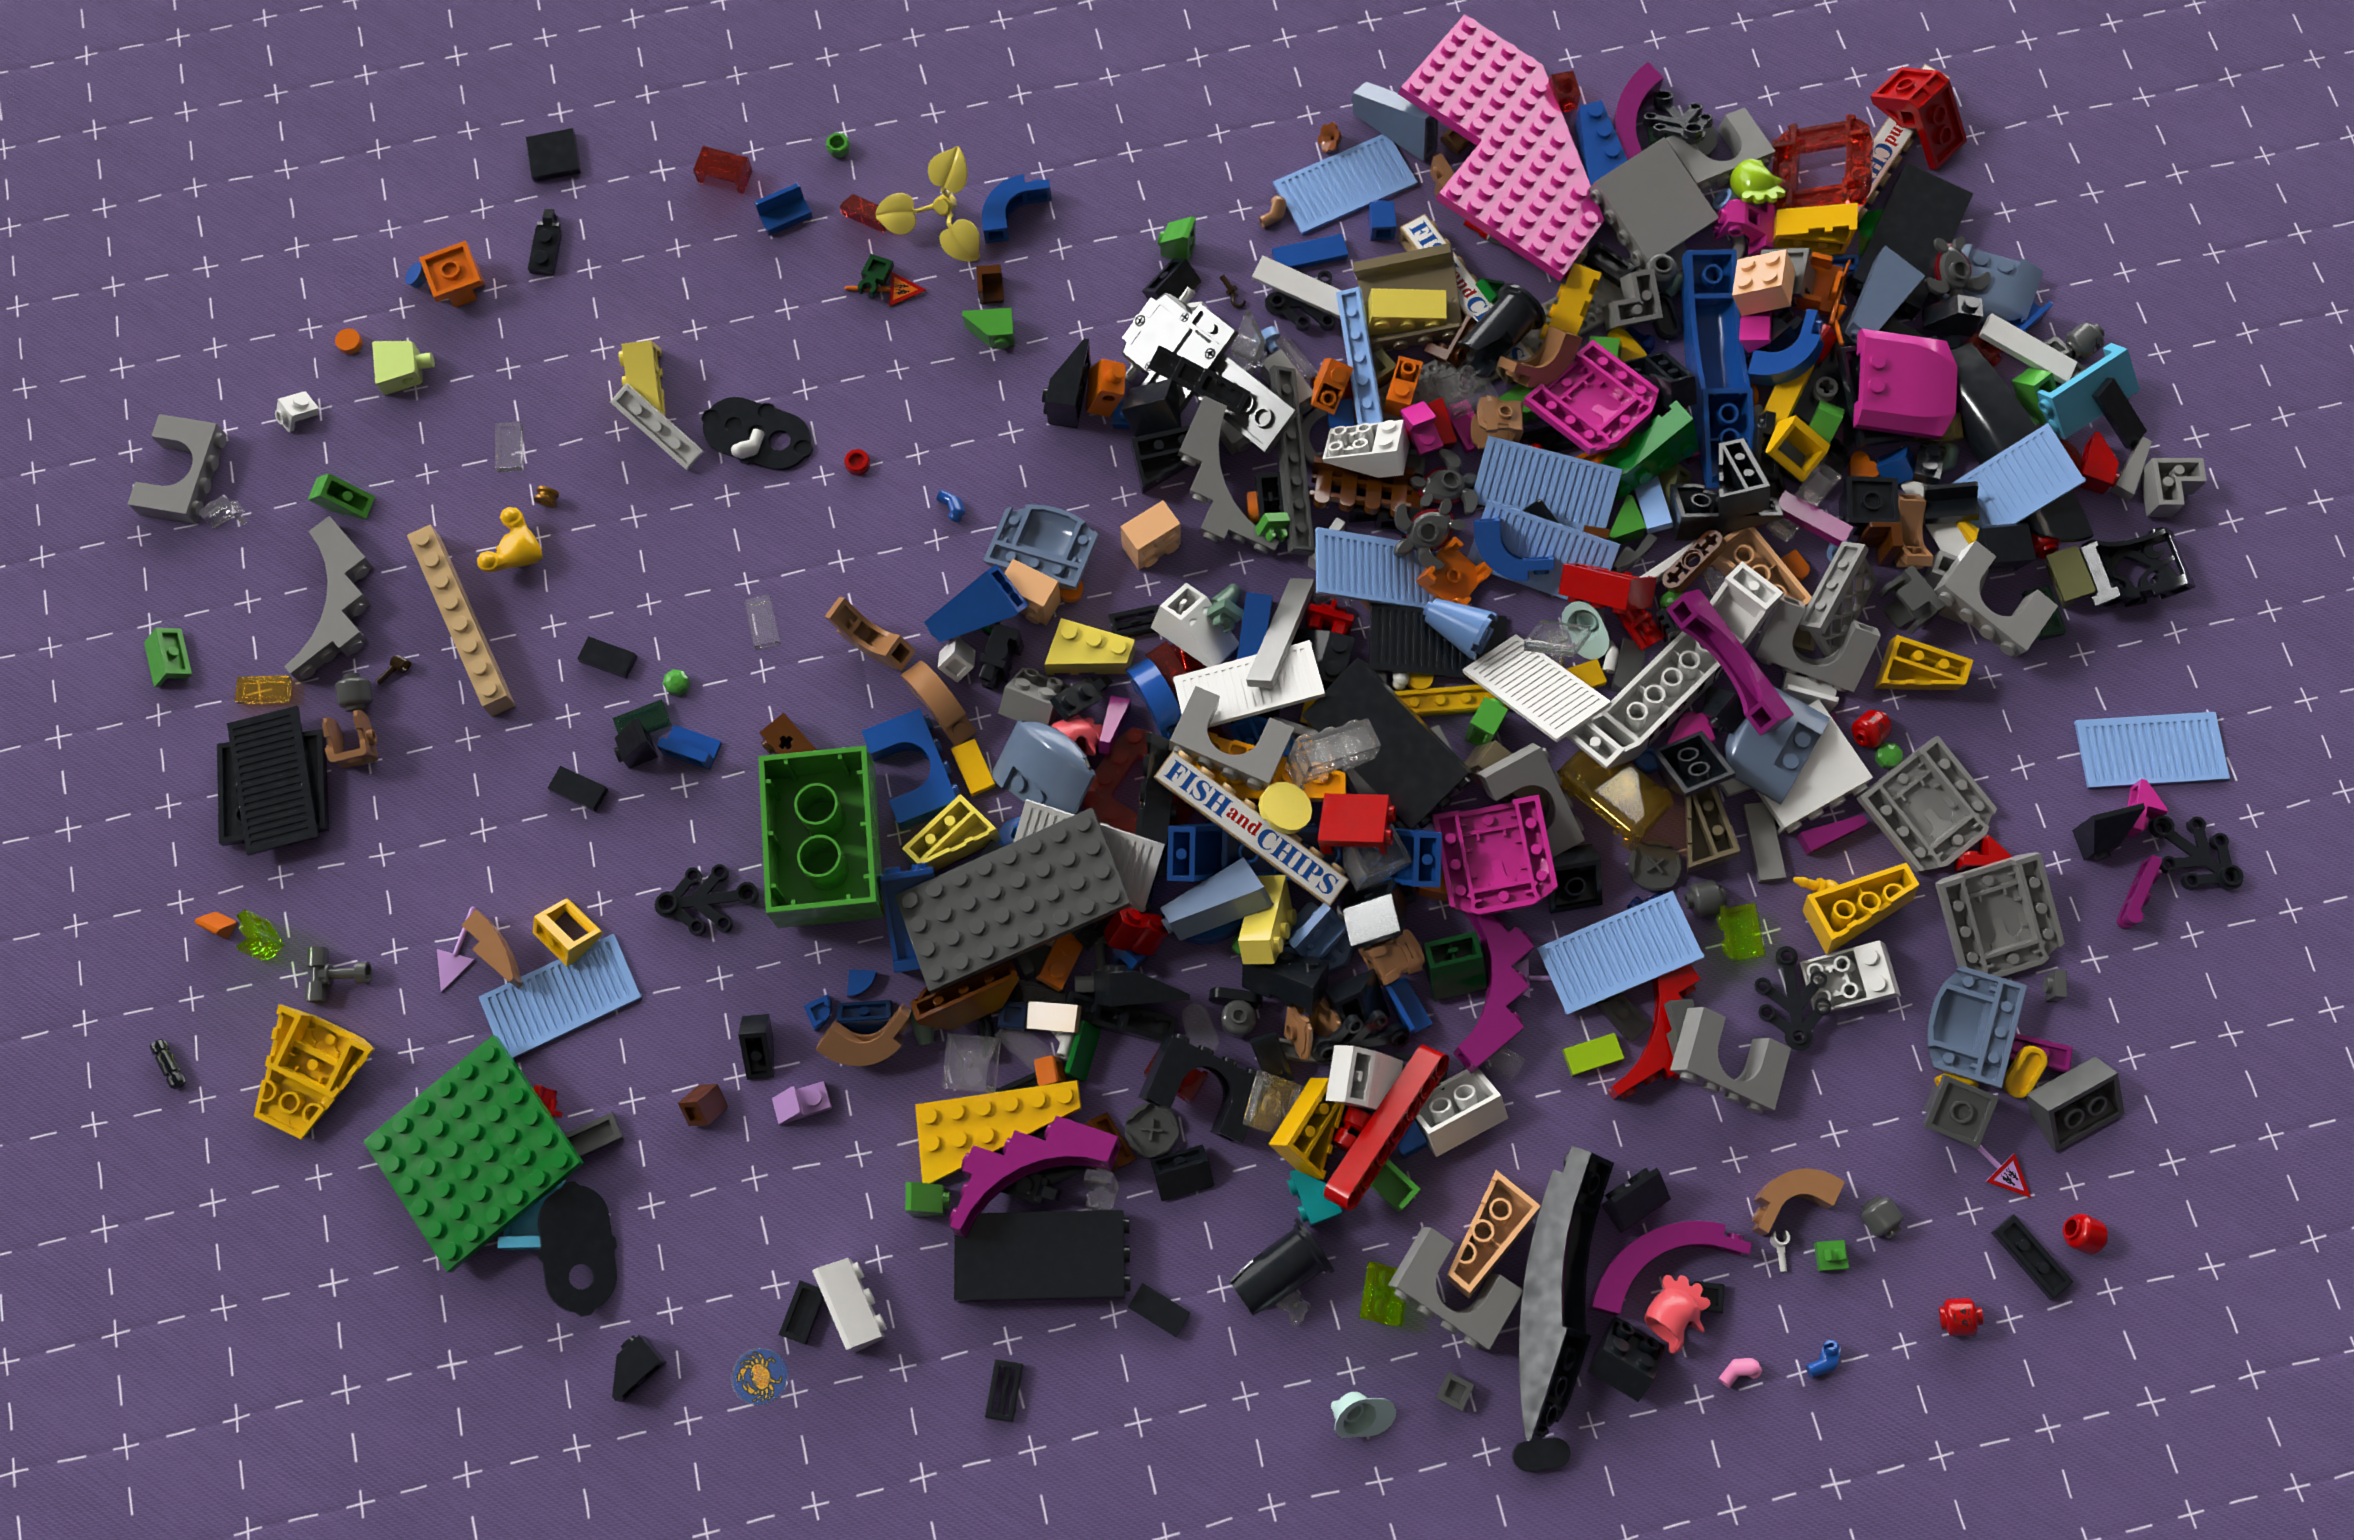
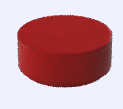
[844,449,870,476]

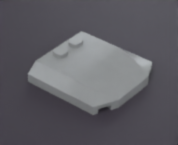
[1856,736,1997,872]
[1935,852,2065,977]

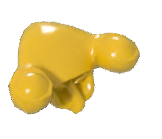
[477,507,543,573]

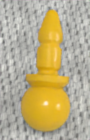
[1793,877,1839,893]

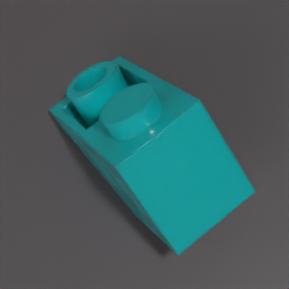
[1286,1170,1342,1227]

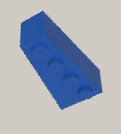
[1575,100,1628,186]

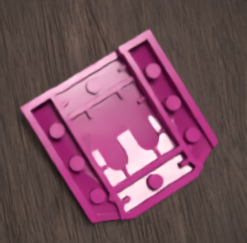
[1853,329,1958,440]
[1523,340,1659,455]
[1432,795,1558,916]

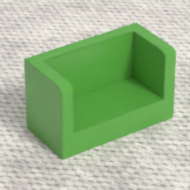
[1370,1159,1420,1213]

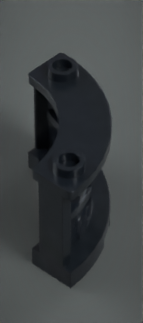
[2079,527,2196,609]

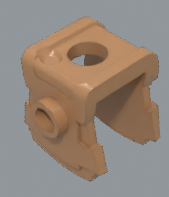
[1470,395,1523,449]
[321,710,378,768]
[1358,930,1425,985]
[1284,998,1342,1060]

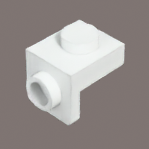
[275,391,319,432]

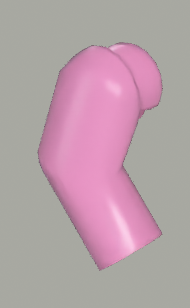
[1718,1358,1762,1388]

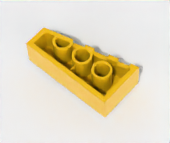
[1802,863,1919,955]

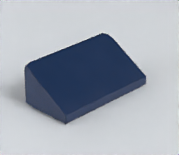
[836,1000,893,1035]

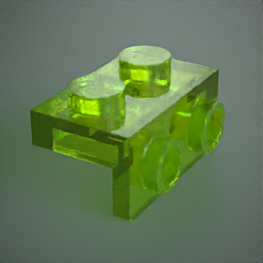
[1717,903,1767,963]

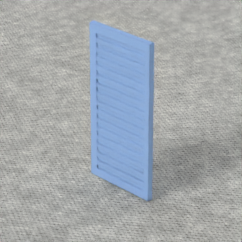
[1273,134,1418,235]
[1953,423,2086,529]
[1473,435,1623,531]
[1468,500,1620,603]
[1315,527,1439,608]
[2074,712,2230,789]
[1537,891,1704,1015]
[479,933,642,1059]

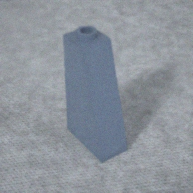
[1352,82,1438,161]
[1845,245,1925,344]
[1160,857,1274,941]

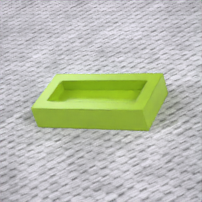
[1562,1033,1624,1077]

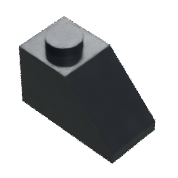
[1922,294,1983,337]
[1702,686,1746,733]
[614,718,659,769]
[738,1014,775,1080]
[612,1335,666,1402]

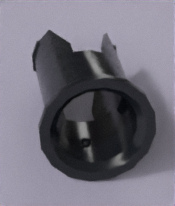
[1455,283,1546,378]
[1230,1217,1335,1315]

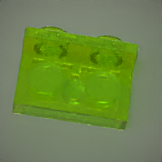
[236,909,285,961]
[1359,1261,1406,1327]

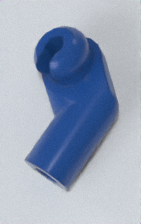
[936,489,965,522]
[1806,1339,1841,1378]

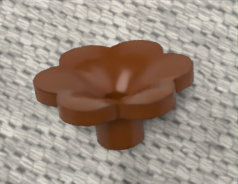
[1318,122,1342,153]

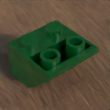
[1421,931,1487,1002]

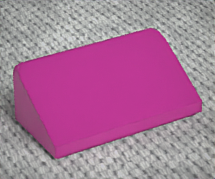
[1739,311,1772,353]

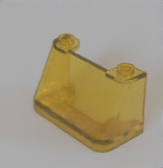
[1557,749,1674,853]

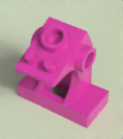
[1712,199,1775,257]

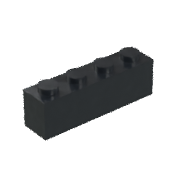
[1135,732,1178,853]

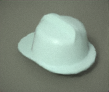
[1562,601,1610,660]
[1331,1392,1396,1438]

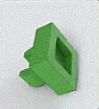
[1255,512,1290,542]
[1814,1240,1849,1272]

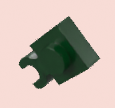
[858,254,894,298]

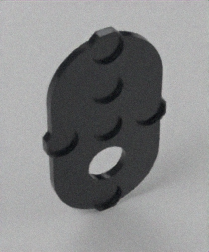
[701,397,813,471]
[537,1181,617,1317]

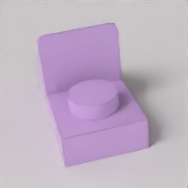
[772,1081,832,1125]

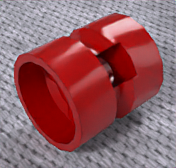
[1331,1106,1372,1153]

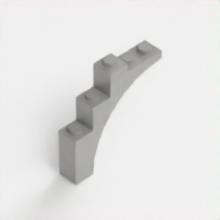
[1178,396,1279,555]
[284,516,374,682]

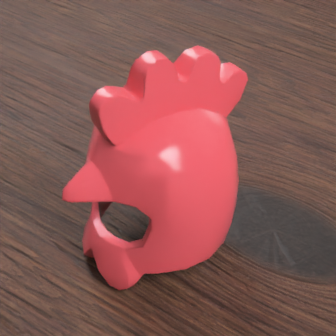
[1051,715,1103,756]
[1644,1275,1710,1354]

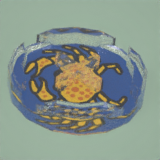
[730,1347,789,1406]

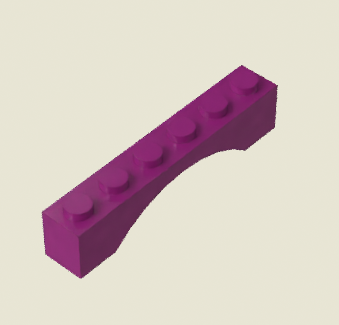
[1666,589,1794,736]

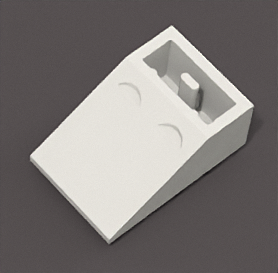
[1323,420,1410,478]
[1151,583,1239,667]
[1800,940,1901,1012]
[1326,1045,1403,1111]

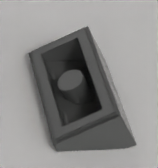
[1610,638,1646,693]

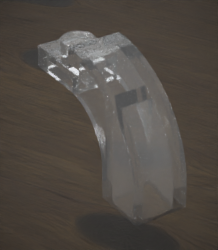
[1766,461,1842,542]

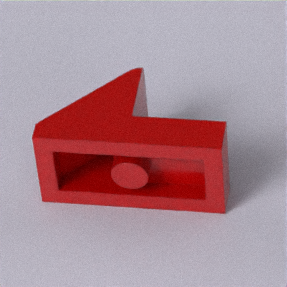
[1954,835,2013,872]

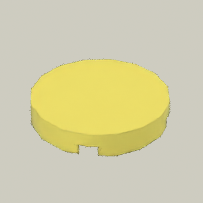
[1258,782,1312,834]

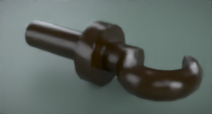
[1220,274,1246,308]

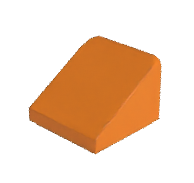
[194,912,237,940]
[1034,1055,1066,1086]

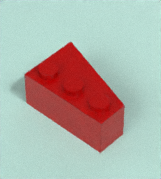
[1558,563,1657,614]

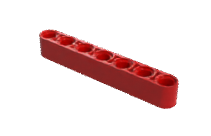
[1324,1045,1449,1211]

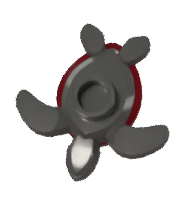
[1925,236,1991,298]
[1409,449,1478,515]
[1393,498,1466,570]

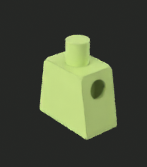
[372,341,435,395]

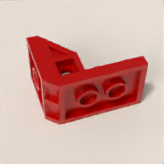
[1870,67,1967,170]

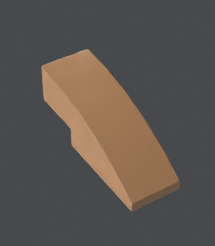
[461,909,522,989]

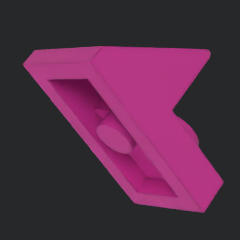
[1400,401,1443,457]
[2127,779,2168,838]

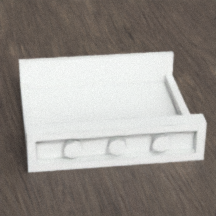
[1756,699,1873,835]

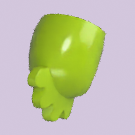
[1730,159,1786,205]

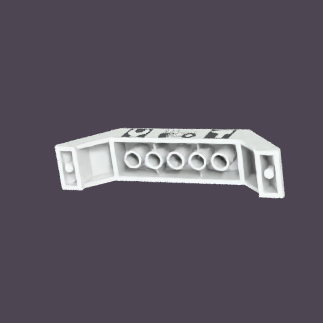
[1566,562,1784,770]

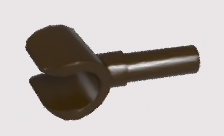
[376,655,411,684]

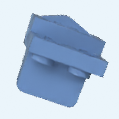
[1286,902,1353,973]

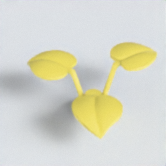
[875,146,980,261]

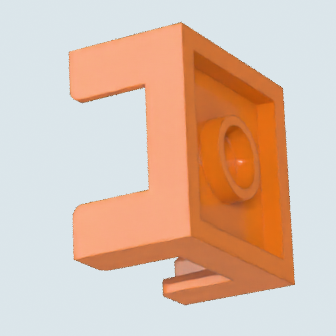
[1416,537,1493,605]

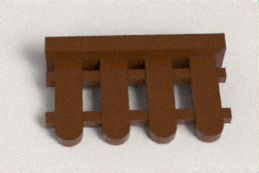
[1309,456,1415,517]

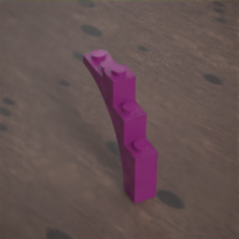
[1453,912,1534,1074]
[949,1115,1121,1238]

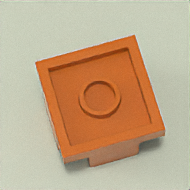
[419,241,485,307]
[1793,252,1843,316]

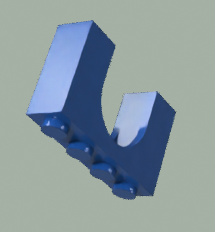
[861,708,960,831]

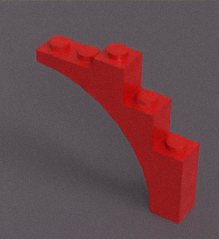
[1607,964,1700,1100]

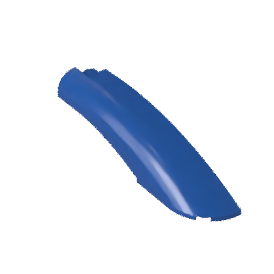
[1681,249,1755,490]

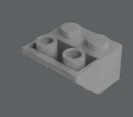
[998,667,1070,726]

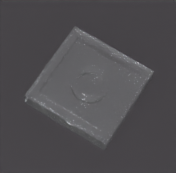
[1243,1070,1303,1135]

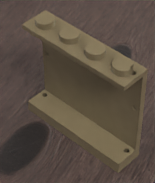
[1353,243,1462,355]

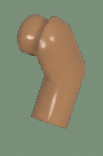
[1259,196,1287,228]

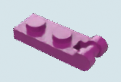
[2116,855,2163,929]

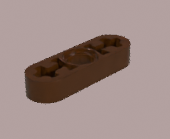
[1662,530,1726,593]

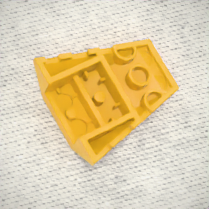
[254,1004,375,1139]

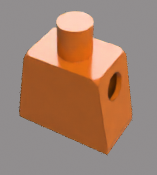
[1086,359,1126,417]

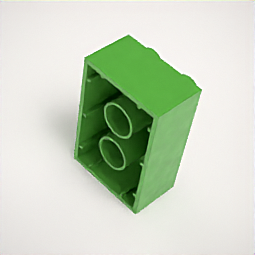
[758,746,885,928]

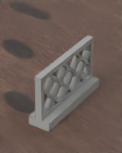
[1798,541,1878,657]

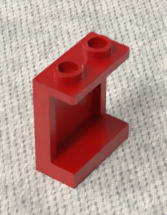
[1318,793,1396,855]

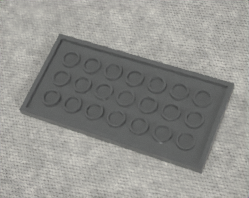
[895,808,1132,994]

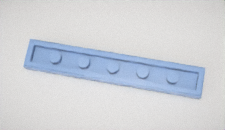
[1336,286,1384,425]

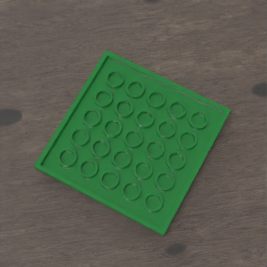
[363,1035,584,1273]

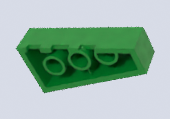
[1600,400,1699,502]

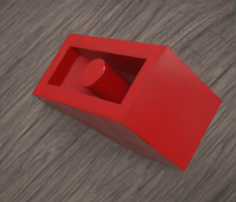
[2078,431,2119,495]

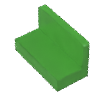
[144,628,192,687]

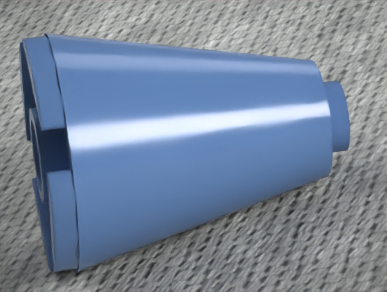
[1423,598,1498,660]

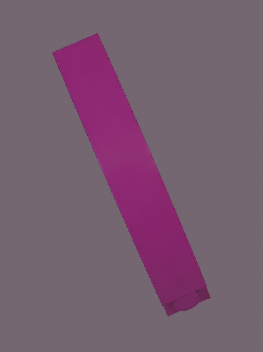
[1612,62,1664,160]
[1588,1221,1752,1316]

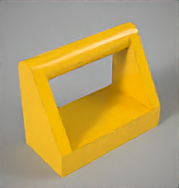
[1765,415,1830,482]
[533,898,603,967]

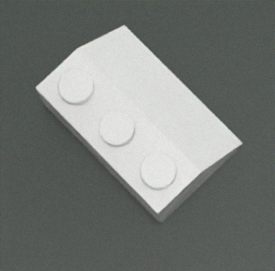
[1415,1068,1508,1157]
[812,1258,887,1353]

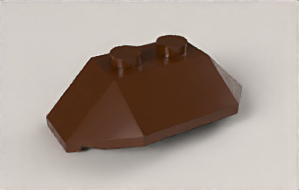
[910,959,1019,1030]

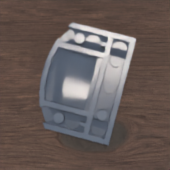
[1928,244,2044,323]
[983,504,1099,590]
[1724,686,1830,805]
[991,721,1096,815]
[1927,966,2027,1089]

